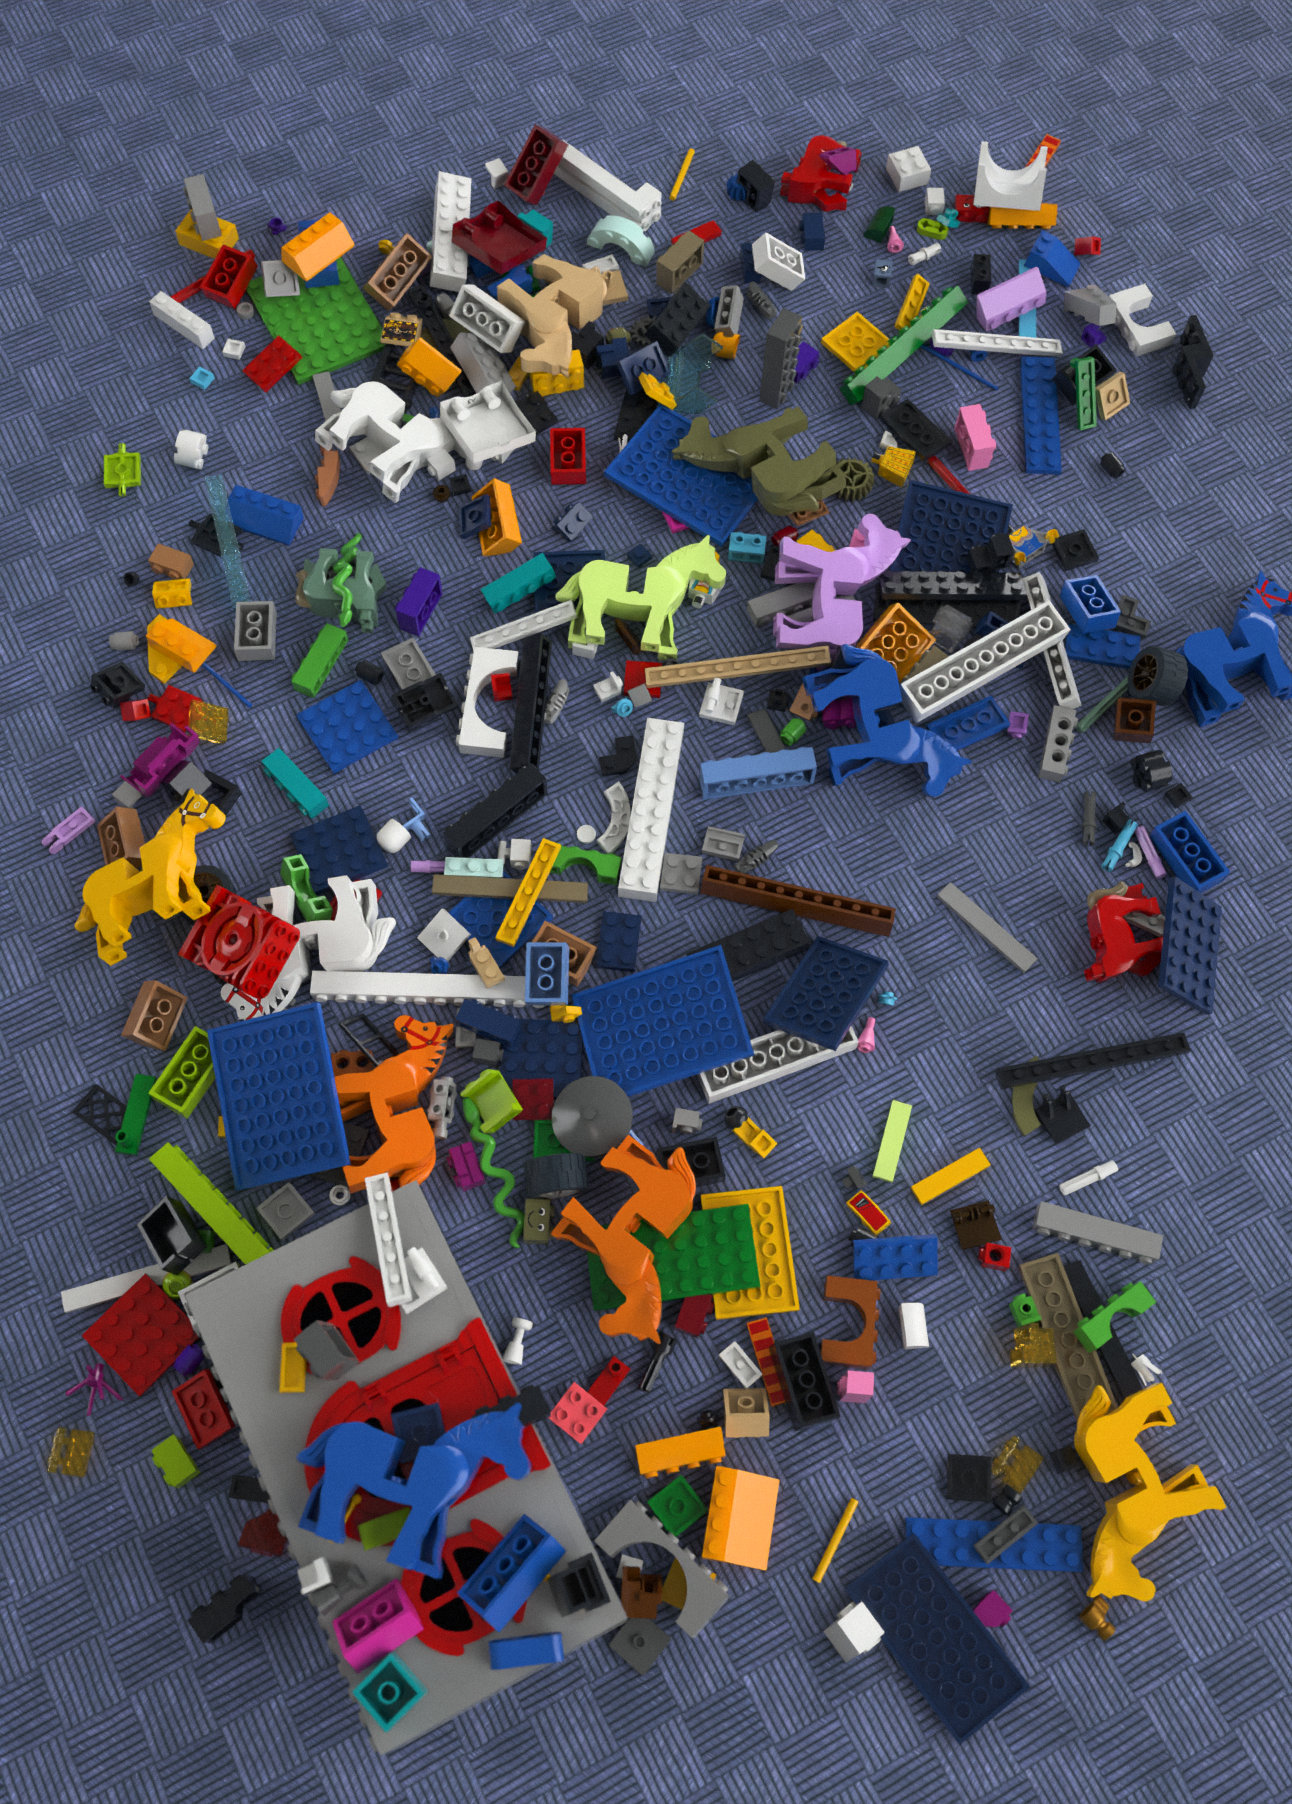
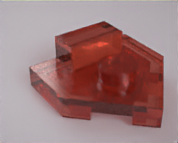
[238,1509,288,1557]

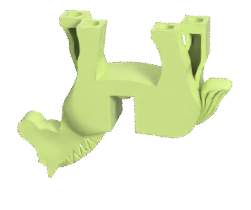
[555,535,726,661]

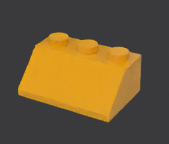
[397,337,462,397]
[145,618,217,673]

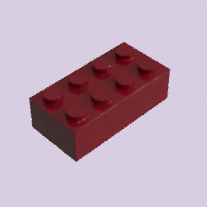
[504,124,569,205]

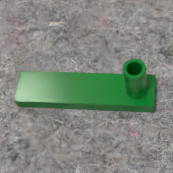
[1070,357,1097,430]
[115,1074,157,1156]

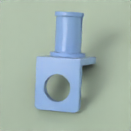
[403,797,431,842]

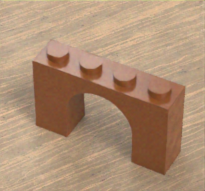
[820,1276,881,1370]

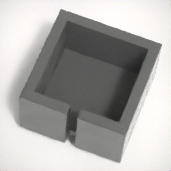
[294,1320,359,1380]

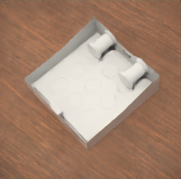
[440,381,536,464]

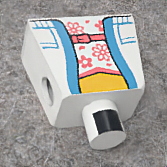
[688,577,726,609]

